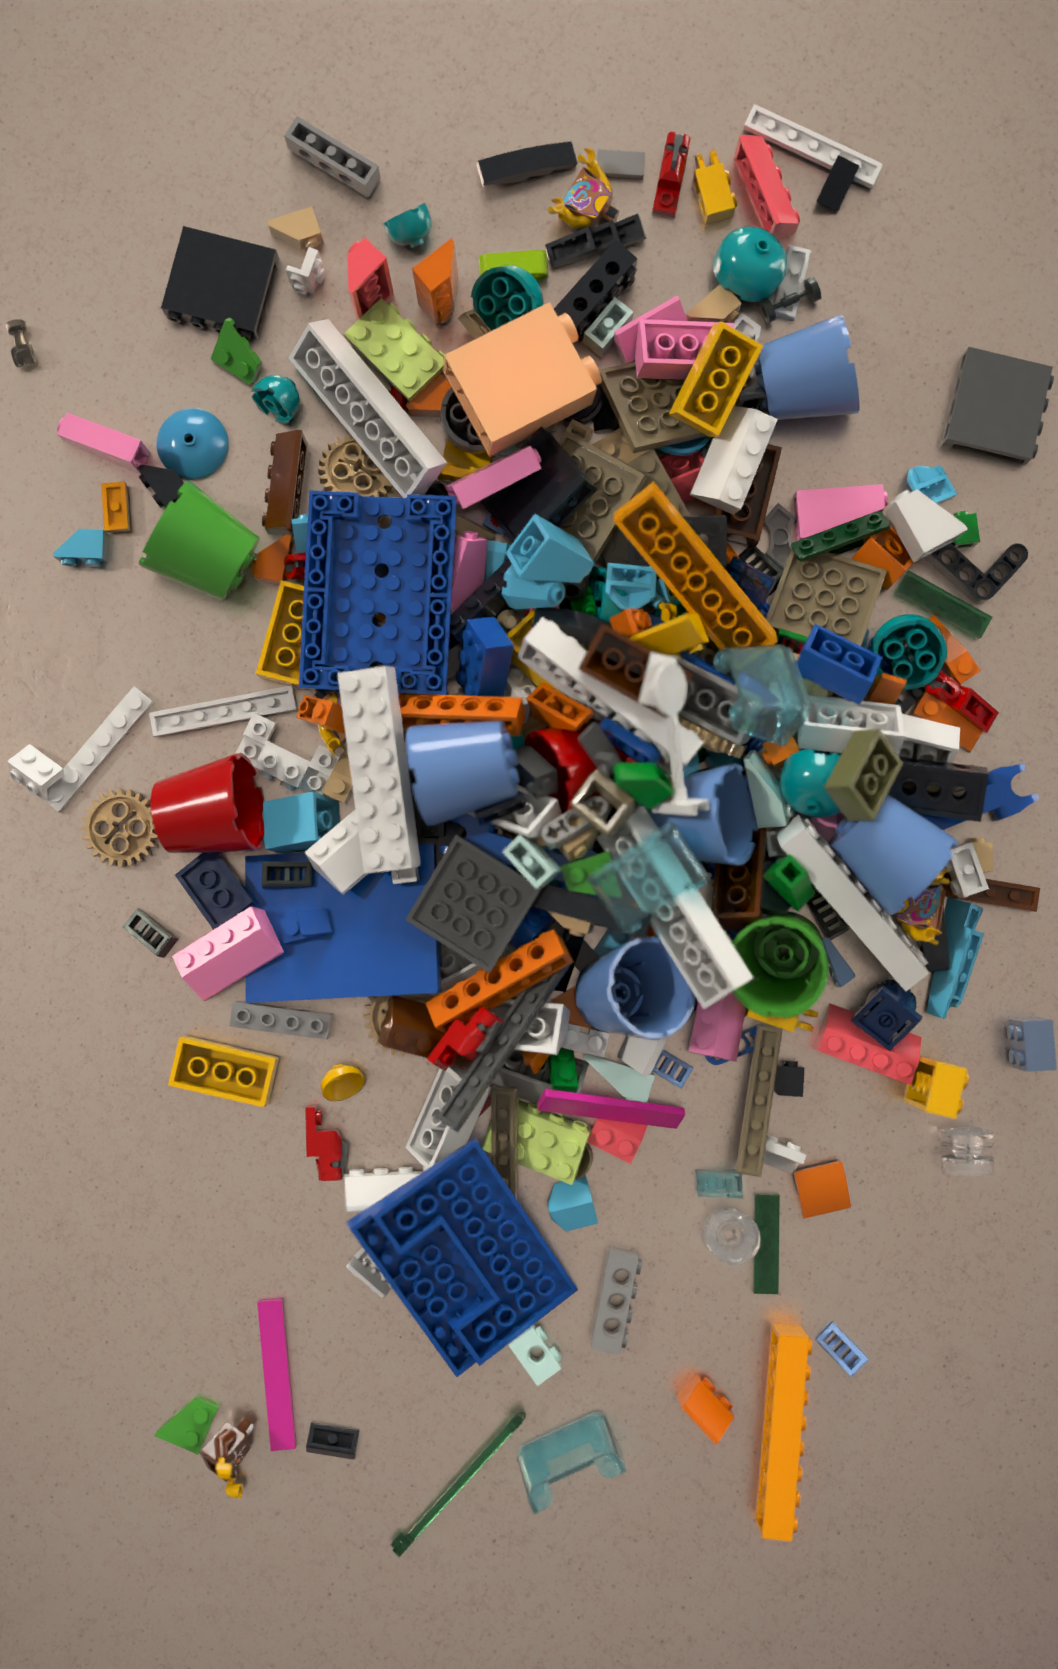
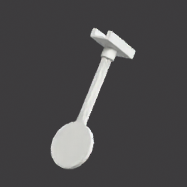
[652,663,709,816]

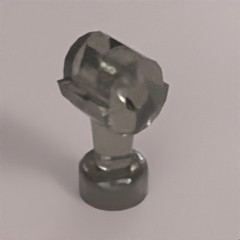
[6,319,36,368]

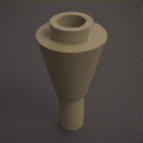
[497,610,521,634]

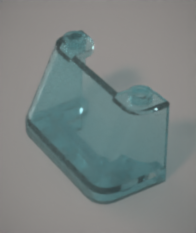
[713,645,811,746]
[587,822,709,934]
[517,1412,626,1514]

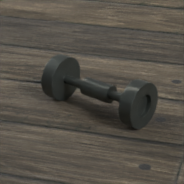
[759,277,821,323]

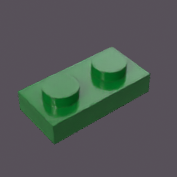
[548,1047,578,1093]

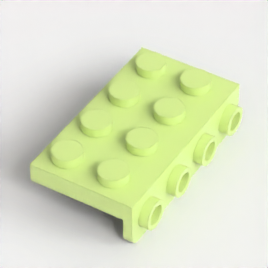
[343,298,445,402]
[482,1097,592,1185]

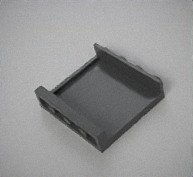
[942,347,1054,465]

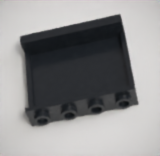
[161,226,279,340]
[479,426,597,545]

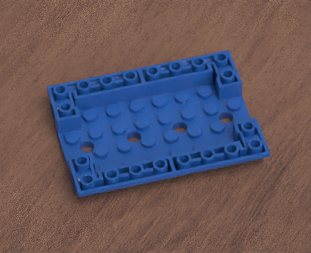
[299,490,457,695]

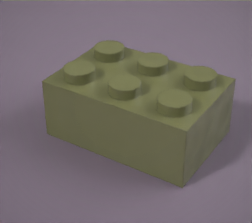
[824,729,903,821]

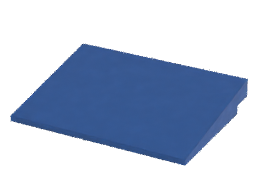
[245,843,442,1003]
[346,1138,578,1377]

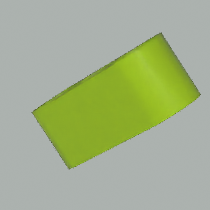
[478,250,549,281]

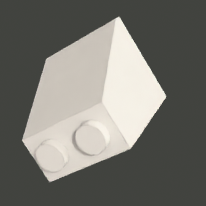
[886,490,968,563]

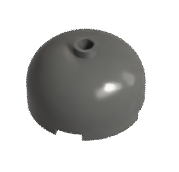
[440,387,487,454]

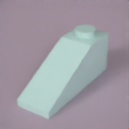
[744,750,794,828]
[583,1053,655,1103]

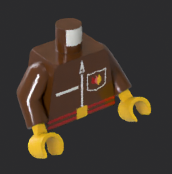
[200,1417,254,1498]

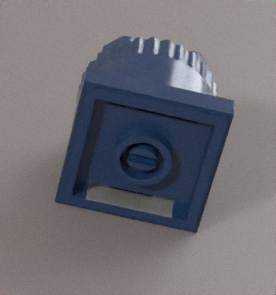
[851,980,923,1051]

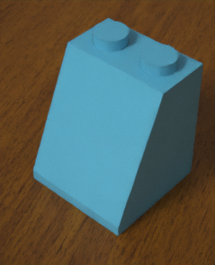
[506,514,595,583]
[262,792,340,853]

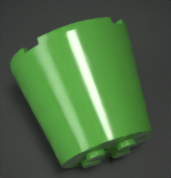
[139,480,260,601]
[732,911,828,1018]

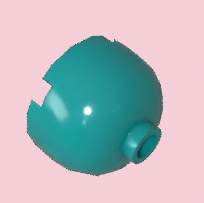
[382,203,432,248]
[251,375,300,424]

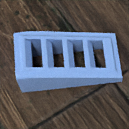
[822,937,856,988]
[652,1050,693,1089]
[816,1323,869,1377]

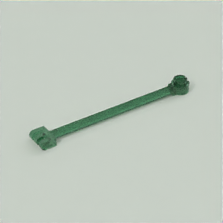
[390,1411,526,1557]

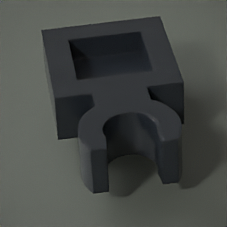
[894,687,925,714]

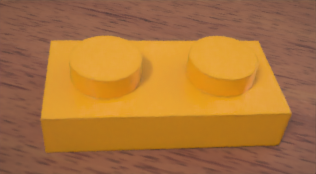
[101,481,130,533]

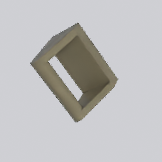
[570,769,636,837]

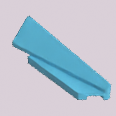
[927,898,984,1019]

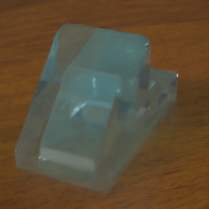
[697,1169,743,1199]

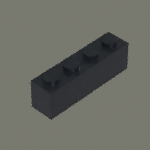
[449,558,512,649]

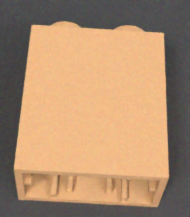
[443,302,602,457]

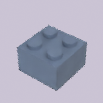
[1007,1017,1057,1072]

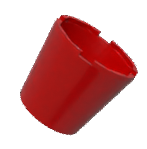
[524,721,630,815]
[150,753,265,853]

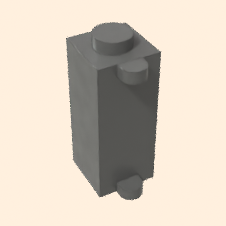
[512,745,558,799]

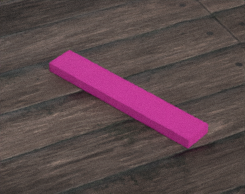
[537,1089,685,1129]
[257,1298,296,1451]

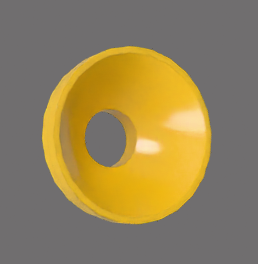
[320,1064,365,1101]

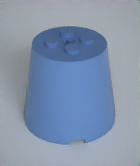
[754,315,860,420]
[406,721,519,826]
[640,764,758,865]
[829,794,958,915]
[575,937,696,1039]

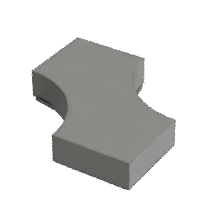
[764,503,796,571]

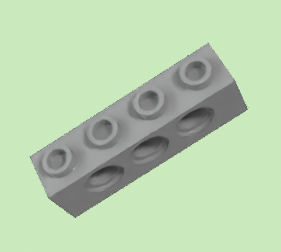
[284,116,381,197]
[229,1001,333,1039]
[590,1246,642,1355]

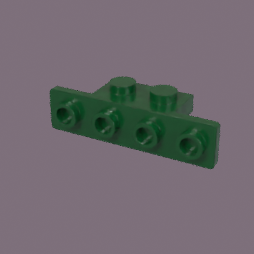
[791,510,890,562]

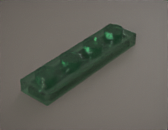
[895,570,993,639]
[753,1193,780,1294]

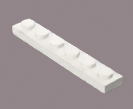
[743,104,883,189]
[149,685,297,737]
[44,686,154,812]

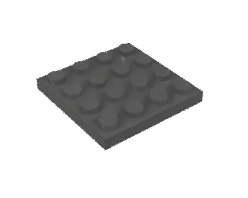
[405,834,543,973]

